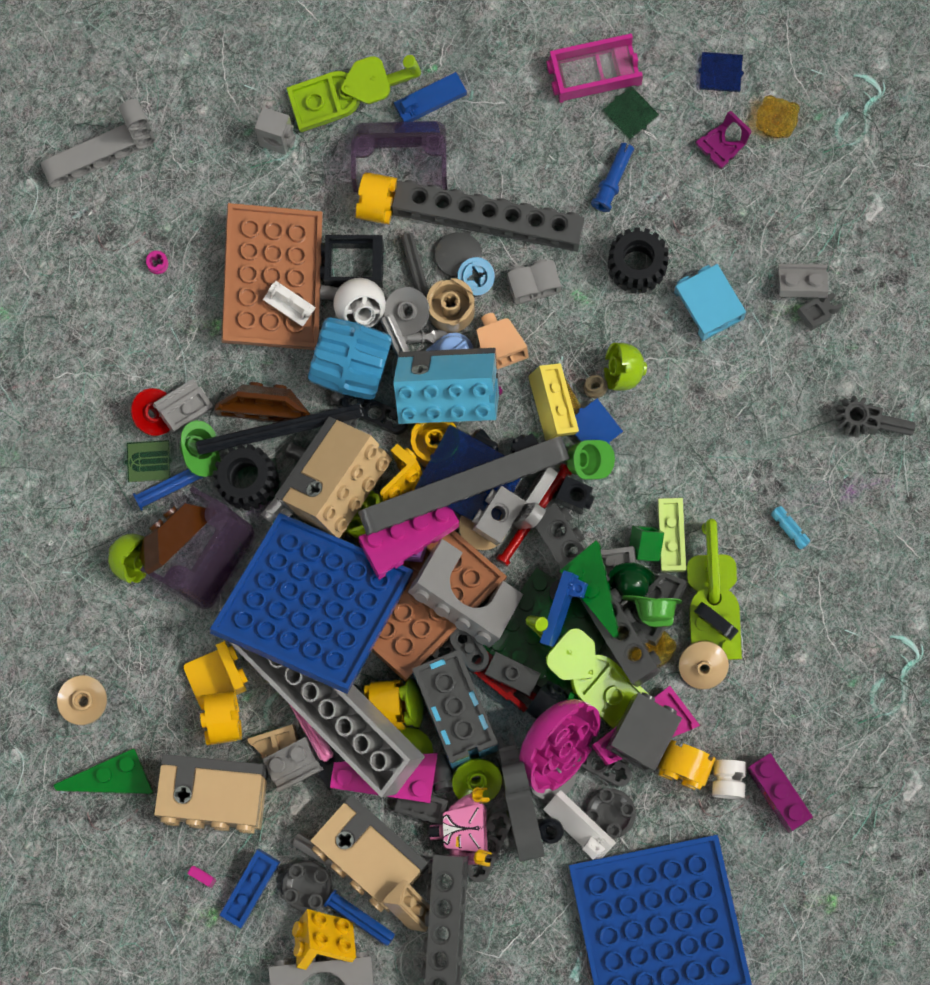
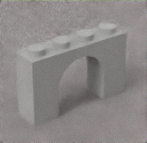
[408,539,523,648]
[269,952,375,985]

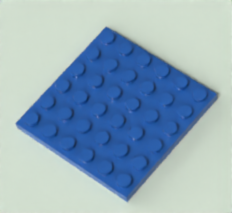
[210,513,413,694]
[569,835,752,985]

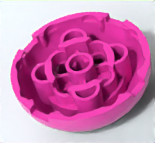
[519,699,600,793]

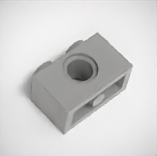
[255,107,296,155]
[472,486,526,545]

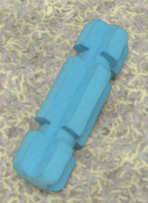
[771,506,810,549]

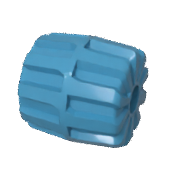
[308,317,392,400]

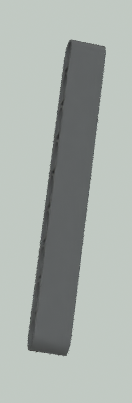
[358,436,570,535]

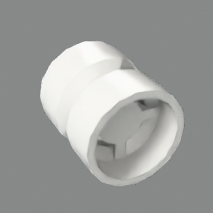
[712,759,747,799]

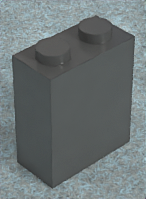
[605,693,682,774]

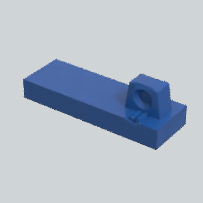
[394,72,467,125]
[540,570,588,647]
[220,849,280,928]

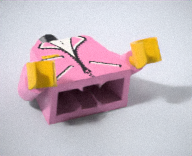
[429,787,492,867]

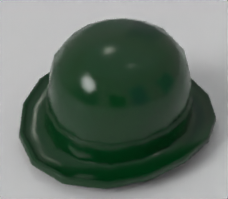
[608,562,655,597]

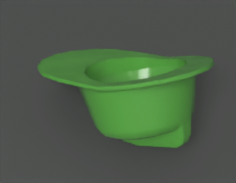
[179,420,220,477]
[565,440,615,479]
[622,595,682,627]

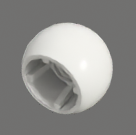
[333,278,386,327]

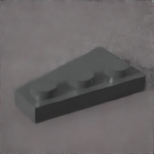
[620,572,687,647]

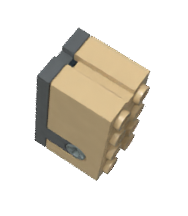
[275,416,392,538]
[154,754,268,834]
[310,794,429,913]

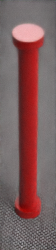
[496,463,572,567]

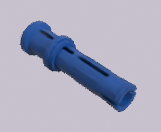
[591,143,635,212]

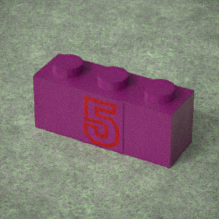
[747,753,813,833]

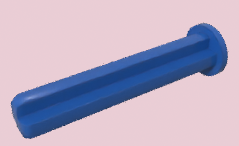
[133,469,203,511]
[324,889,395,946]

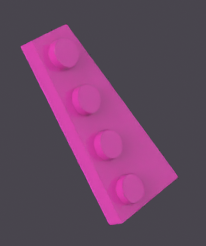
[359,505,459,580]
[591,686,700,766]
[330,753,438,803]

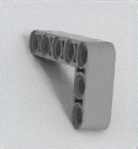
[41,99,155,188]

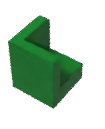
[629,525,664,561]

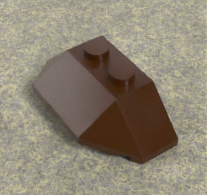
[214,382,310,422]
[139,503,217,575]

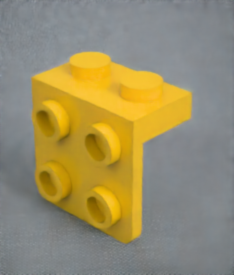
[380,444,426,502]
[184,641,248,708]
[292,909,356,970]

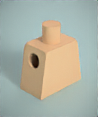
[477,313,529,369]

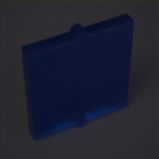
[698,52,744,92]

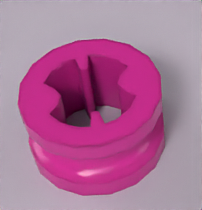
[146,250,169,274]

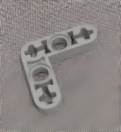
[512,467,558,530]

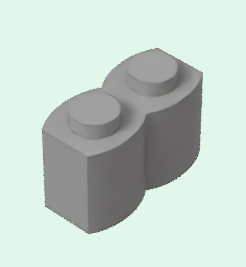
[507,259,561,305]

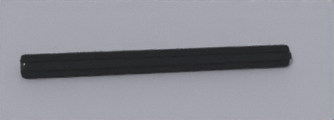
[196,403,363,455]

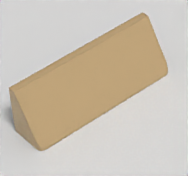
[382,880,430,932]

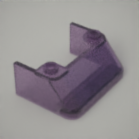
[351,121,448,192]
[140,486,255,609]

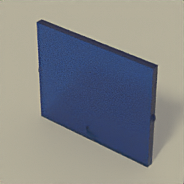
[414,425,521,521]

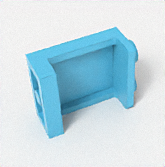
[674,264,746,341]

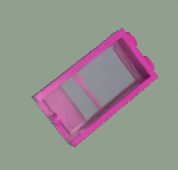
[546,33,643,103]

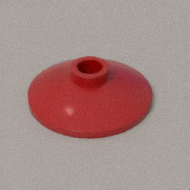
[131,388,170,436]

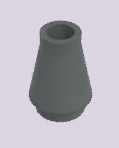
[433,754,453,793]

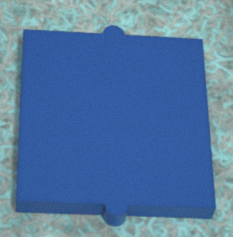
[575,398,623,444]

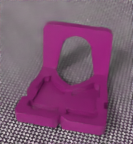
[696,111,752,169]

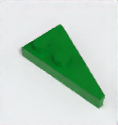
[560,540,619,638]
[54,749,154,795]

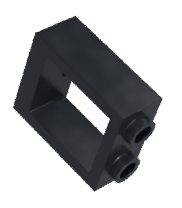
[320,235,384,288]

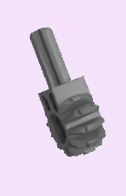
[834,396,916,438]

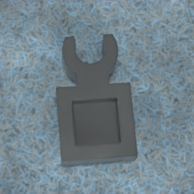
[797,293,842,331]

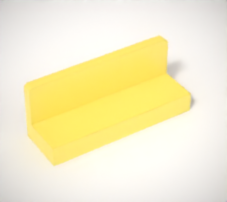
[529,363,579,441]

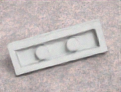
[543,790,616,860]

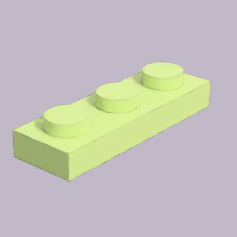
[658,498,686,573]

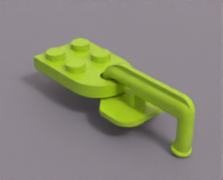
[287,54,421,132]
[687,518,742,660]
[526,615,648,729]

